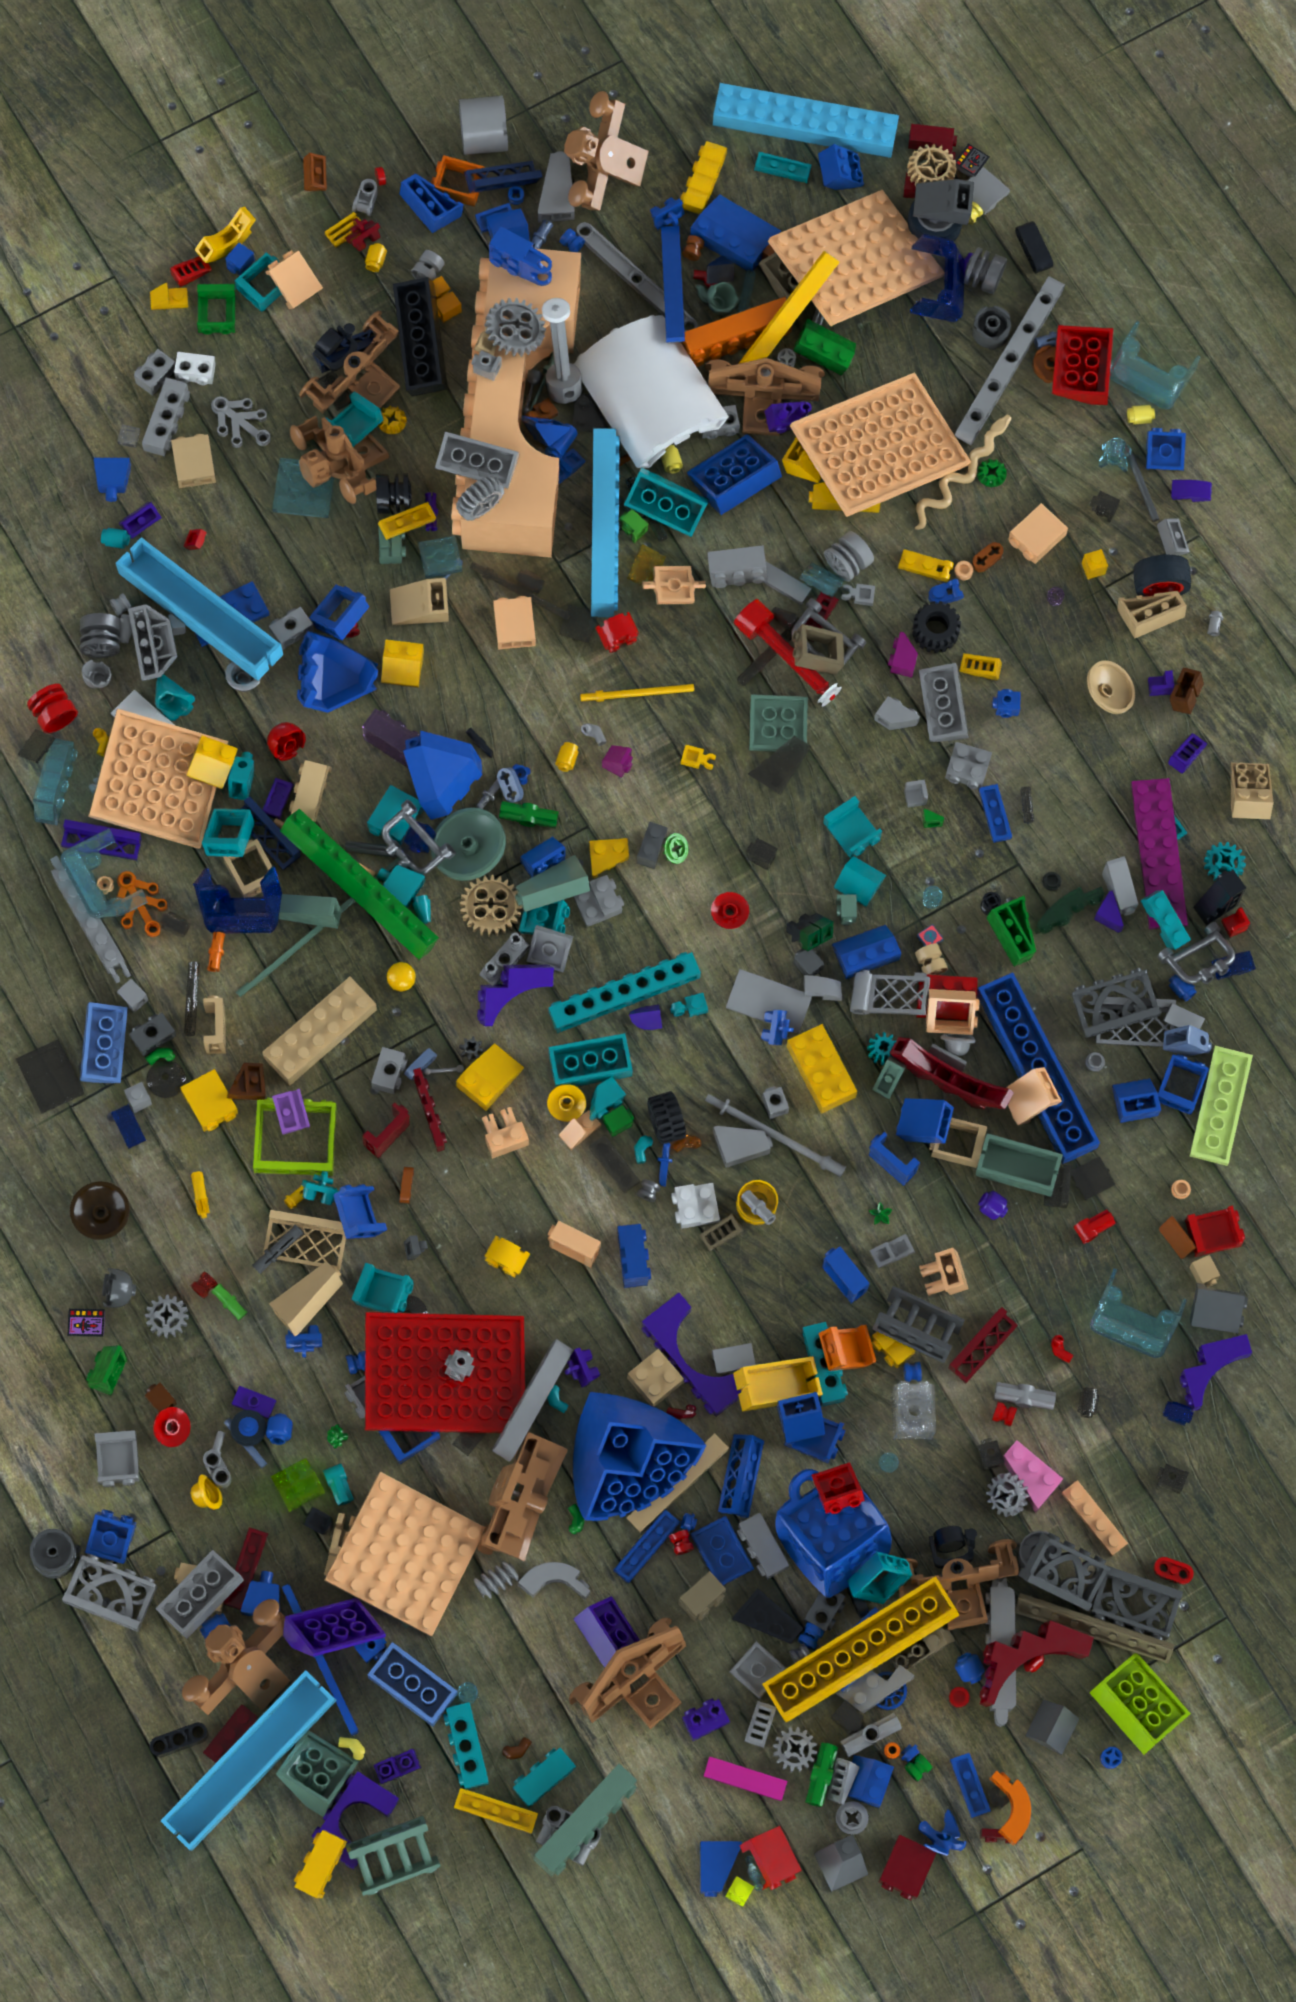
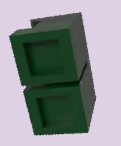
[786,913,834,952]

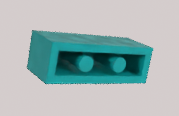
[513,1747,576,1808]

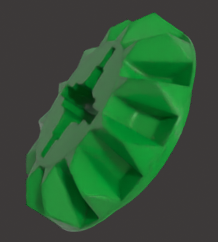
[977,458,1007,487]

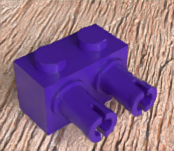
[764,401,812,433]
[682,1698,730,1741]

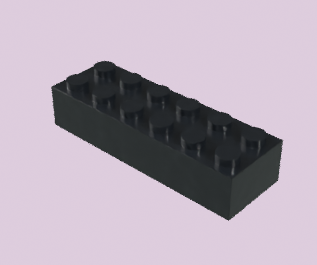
[393,277,448,396]

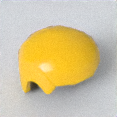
[387,962,416,992]

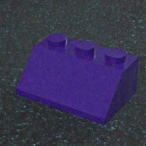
[573,1596,640,1668]

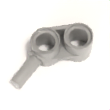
[203,1431,232,1489]

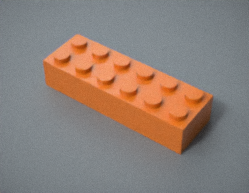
[681,297,792,367]

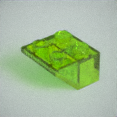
[270,1458,325,1512]

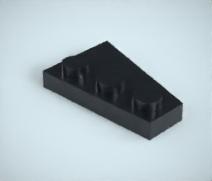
[732,1588,804,1644]

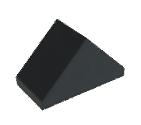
[707,256,734,284]

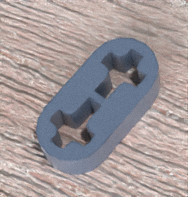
[497,767,524,803]
[404,1048,437,1081]

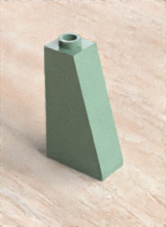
[515,855,590,912]
[266,894,342,929]

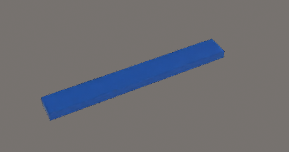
[661,226,685,343]
[282,1584,359,1736]

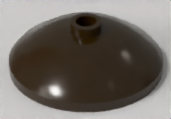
[70,1181,130,1240]

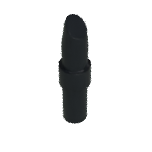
[466,728,493,758]

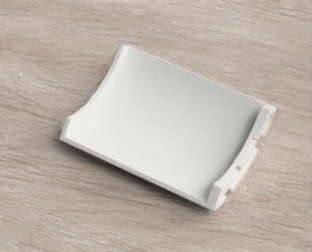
[574,315,729,468]

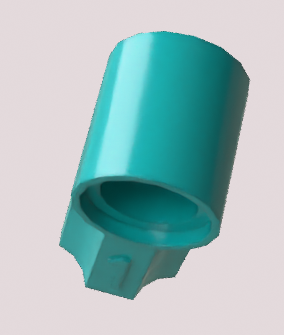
[323,1463,354,1506]

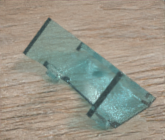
[1110,321,1201,409]
[60,828,148,918]
[1090,1268,1187,1358]

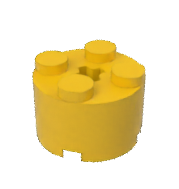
[484,1235,530,1278]

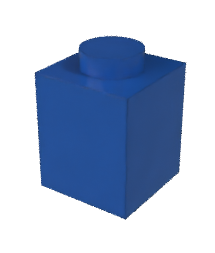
[225,242,255,276]

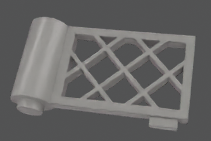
[850,970,930,1015]

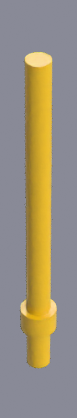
[580,684,694,702]

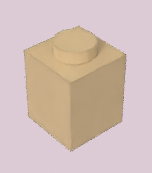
[1189,1255,1220,1288]

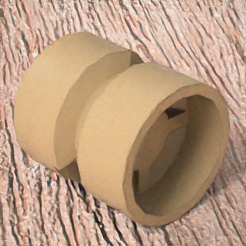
[915,943,948,975]

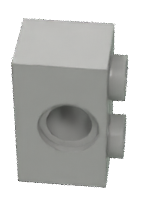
[269,606,314,650]
[371,1047,408,1094]

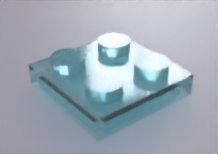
[418,536,463,579]

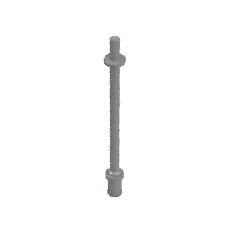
[705,1094,846,1178]

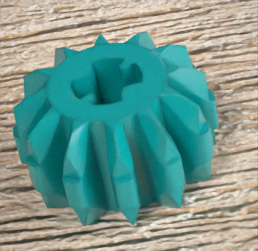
[867,1032,897,1066]

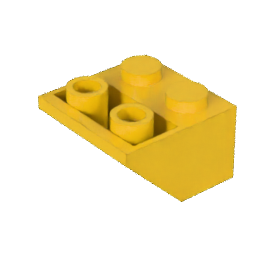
[782,437,822,483]

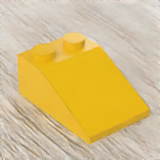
[456,1043,524,1111]

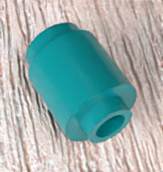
[101,528,130,549]

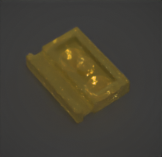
[627,544,667,590]

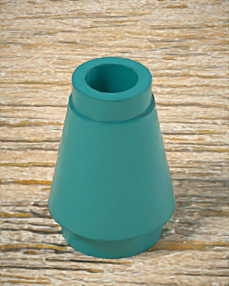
[412,895,431,924]

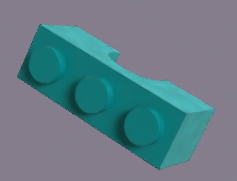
[1140,890,1191,950]

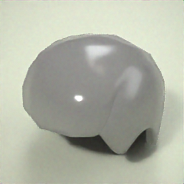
[81,660,112,689]

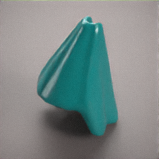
[155,674,195,721]

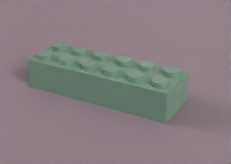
[534,1763,637,1877]

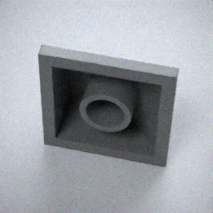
[814,1834,868,1892]

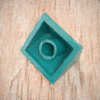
[833,856,886,907]

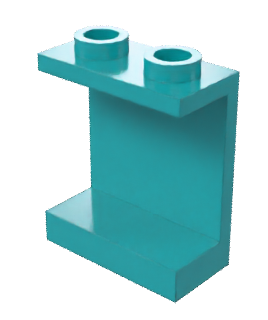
[823,796,882,858]

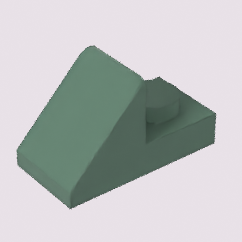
[872,1057,906,1099]

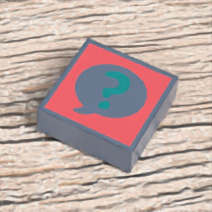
[917,924,944,946]

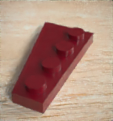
[413,1067,447,1152]

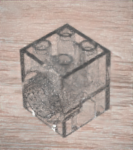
[891,1381,936,1440]

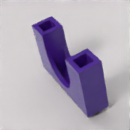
[311,1771,399,1870]

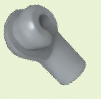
[581,723,607,746]

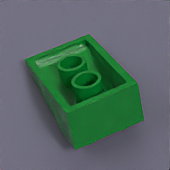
[86,1345,127,1396]

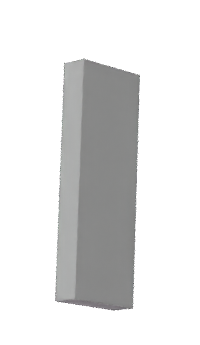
[763,561,812,605]

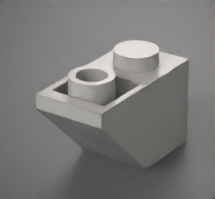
[874,696,920,730]

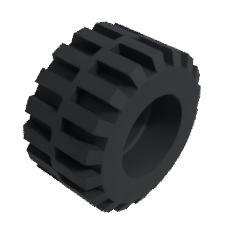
[912,601,961,653]
[647,1091,686,1145]

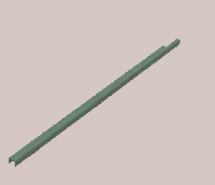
[236,857,400,997]

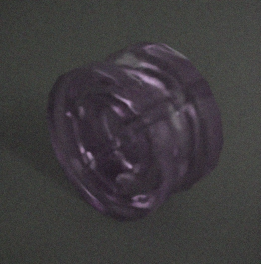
[1047,587,1065,606]

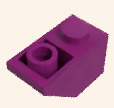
[888,631,918,678]
[602,745,633,778]

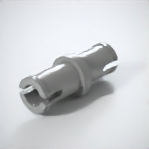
[741,1190,776,1225]

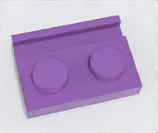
[272,1089,310,1135]

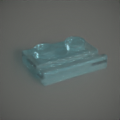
[800,562,844,596]

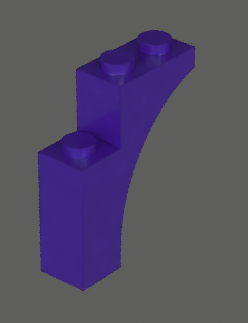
[477,964,554,1026]
[1179,1334,1252,1411]

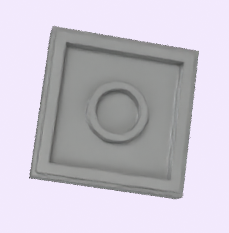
[527,925,573,973]
[729,1641,787,1699]

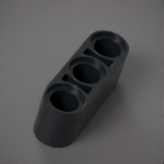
[1015,221,1053,274]
[150,1722,209,1758]

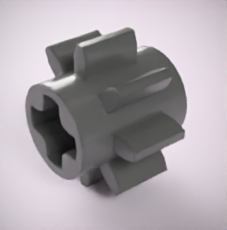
[459,1036,483,1062]

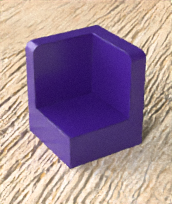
[1148,670,1174,696]

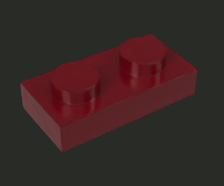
[980,1828,1023,1844]

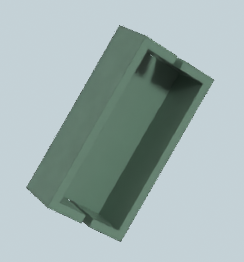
[975,1133,1063,1197]

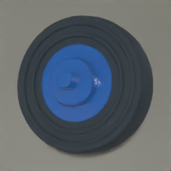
[230,1410,266,1446]

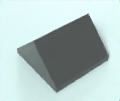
[1025,1700,1080,1755]

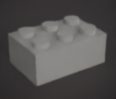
[707,545,768,588]

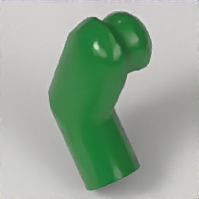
[145,1048,175,1065]
[568,1504,585,1534]

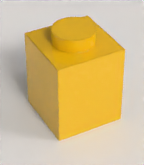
[1082,549,1108,579]

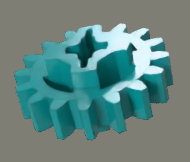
[1203,842,1246,881]

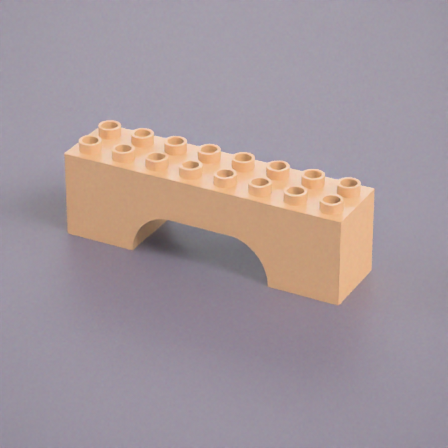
[451,248,581,558]

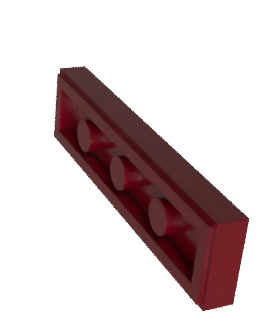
[223,1527,269,1610]

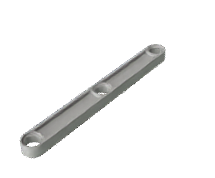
[576,222,697,332]

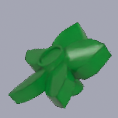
[869,1202,892,1225]

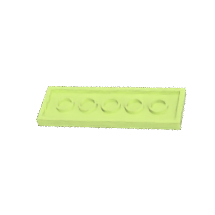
[1189,1046,1253,1166]

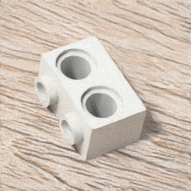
[174,352,216,385]

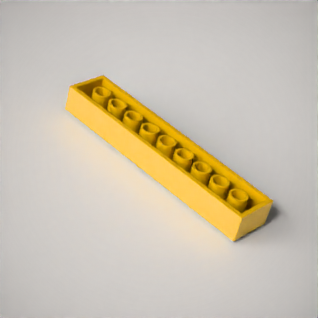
[762,1576,959,1723]

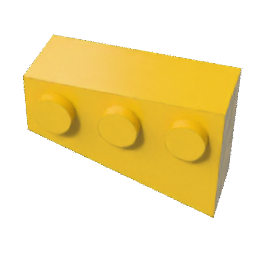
[294,1830,347,1898]

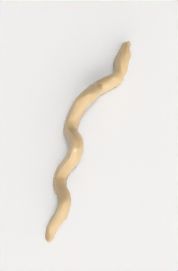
[915,414,1011,530]

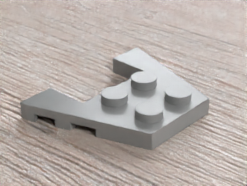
[835,1665,915,1714]

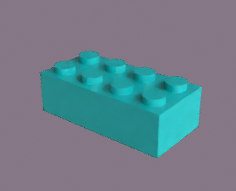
[548,1033,633,1087]

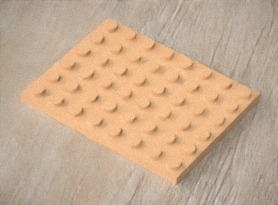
[768,190,945,326]
[790,372,971,517]

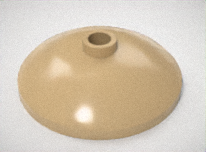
[1087,661,1135,714]

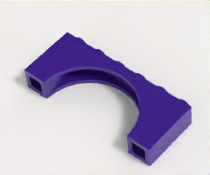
[641,1293,741,1417]

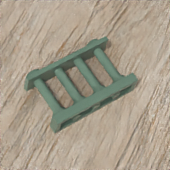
[346,1816,441,1896]

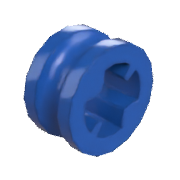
[508,186,524,205]

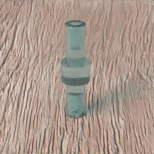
[745,1856,763,1891]

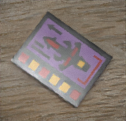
[67,1308,105,1337]

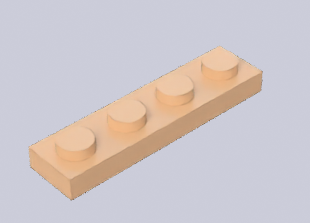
[1061,1480,1128,1557]

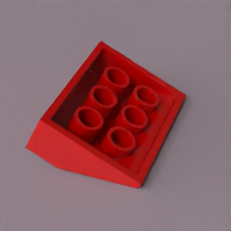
[1052,325,1114,405]

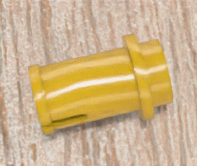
[284,1185,304,1209]

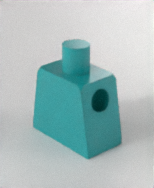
[228,752,254,800]
[376,865,425,908]

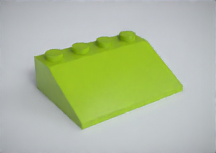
[1090,1653,1191,1755]

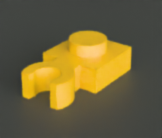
[680,745,716,770]

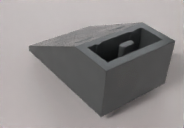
[913,179,974,225]

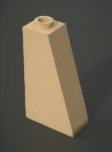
[269,1261,343,1336]

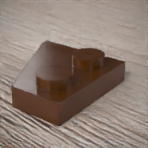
[227,1062,266,1100]

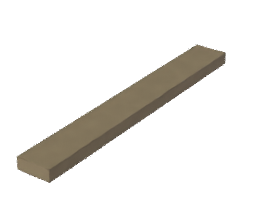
[1015,1593,1175,1664]

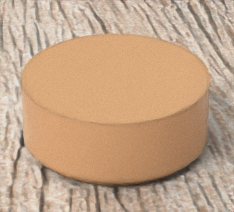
[954,561,973,581]

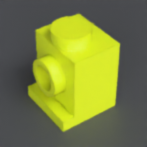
[725,1876,754,1907]

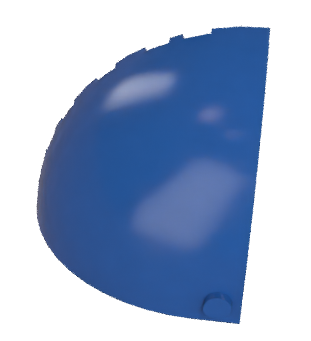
[573,1392,706,1521]

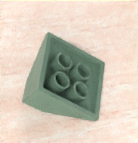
[276,1730,359,1817]

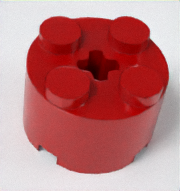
[595,612,639,653]

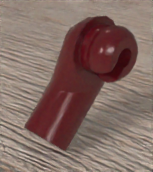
[666,1404,697,1419]

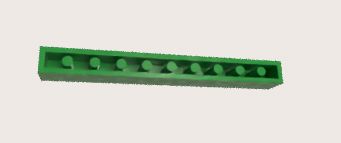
[280,809,439,960]

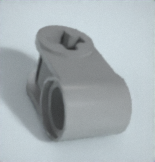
[352,179,378,217]

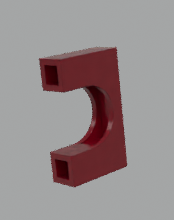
[903,124,957,199]

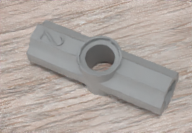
[994,1382,1056,1410]
[840,1713,902,1757]

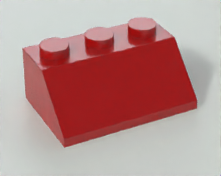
[916,974,978,1021]

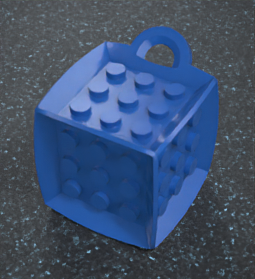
[775,1469,892,1598]

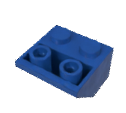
[818,144,864,190]
[520,836,565,878]
[1112,1078,1161,1123]
[777,1392,825,1444]

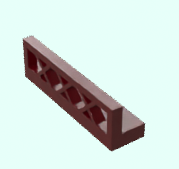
[948,1307,1018,1384]

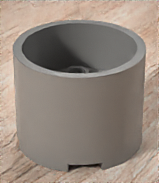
[459,96,508,155]

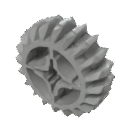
[456,476,504,521]

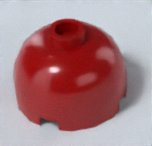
[267,722,306,761]

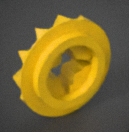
[378,405,407,434]

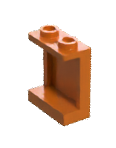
[819,1325,876,1371]

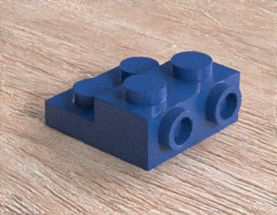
[1146,428,1186,471]
[85,1509,137,1564]

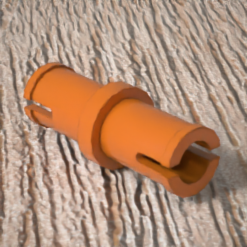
[207,932,225,972]

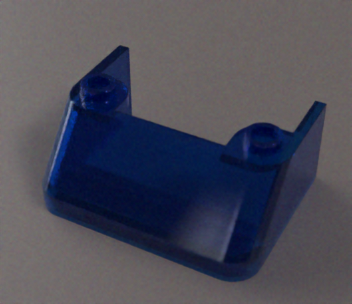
[910,234,965,322]
[193,867,282,934]

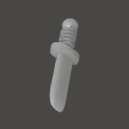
[476,778,506,809]

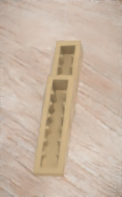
[626,1433,729,1533]

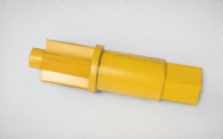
[191,1171,210,1218]

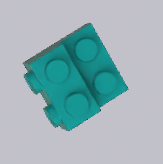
[519,900,570,935]

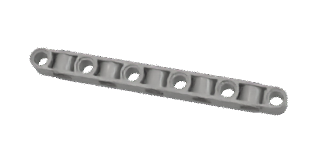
[955,276,1065,445]

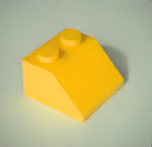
[381,639,424,687]
[186,735,238,789]

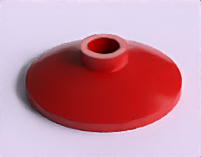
[711,892,749,929]
[153,1407,191,1447]

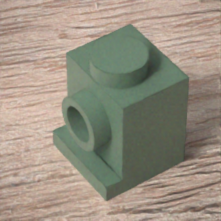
[836,895,857,925]

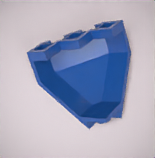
[297,631,378,713]
[403,731,482,820]

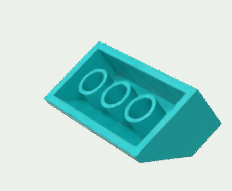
[624,467,709,537]

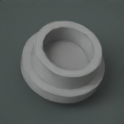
[1085,1052,1105,1072]

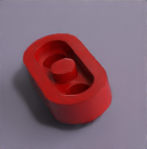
[1153,1557,1194,1585]

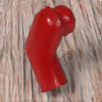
[1024,1655,1044,1673]

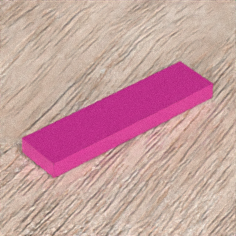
[703,1756,788,1801]

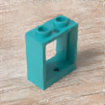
[235,252,282,312]
[202,809,255,857]
[847,1552,913,1604]

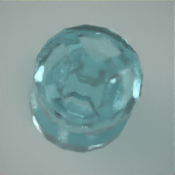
[922,886,943,909]
[458,1682,478,1704]

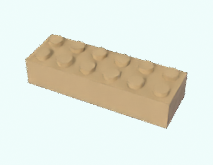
[262,976,377,1086]

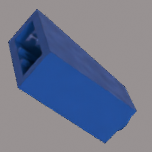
[700,1841,742,1897]

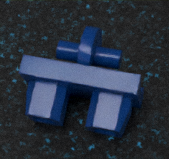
[650,197,685,230]
[761,1010,794,1046]
[285,1325,322,1358]

